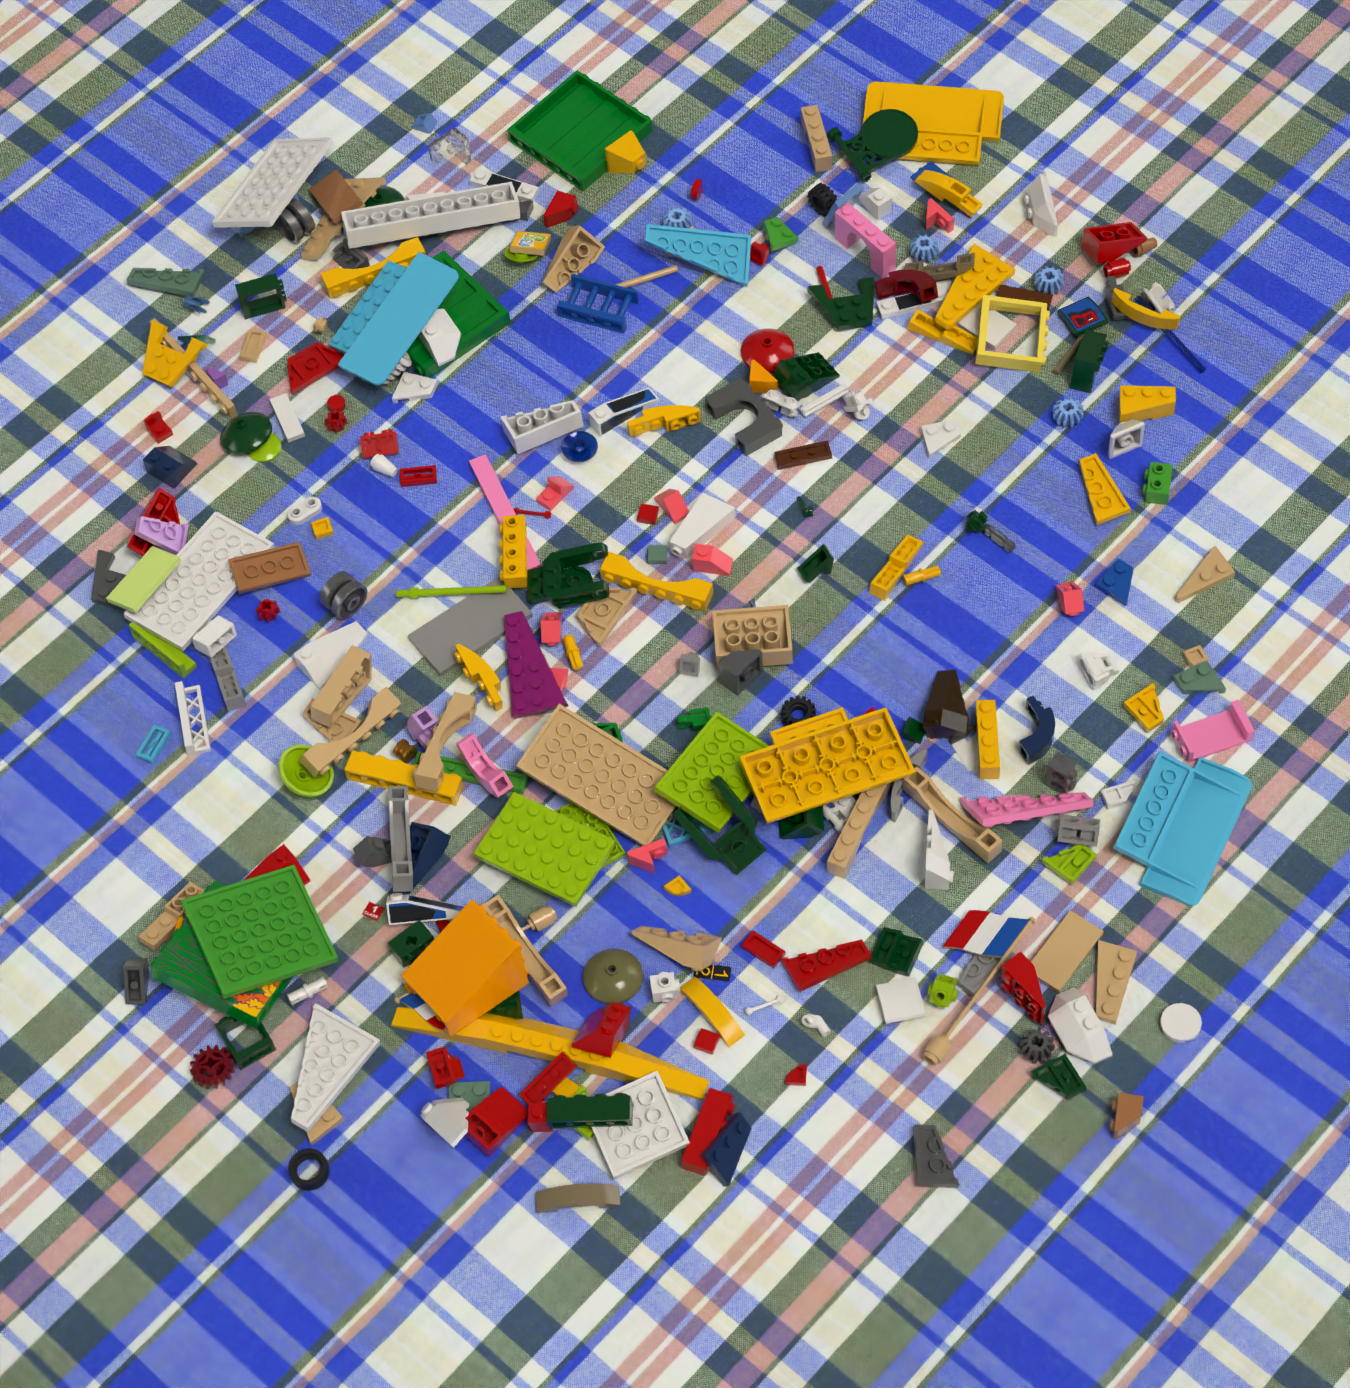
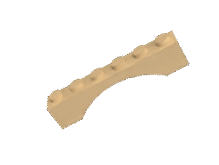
[299,687,402,778]
[413,692,477,792]
[903,767,1003,863]
[827,782,892,879]
[483,894,568,1007]

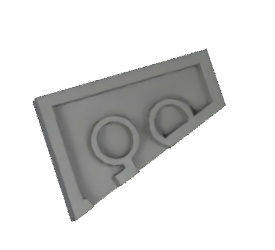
[959,951,1015,996]

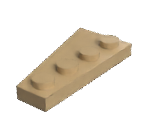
[1096,940,1138,1025]

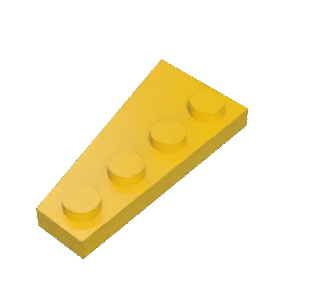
[1079,453,1131,525]

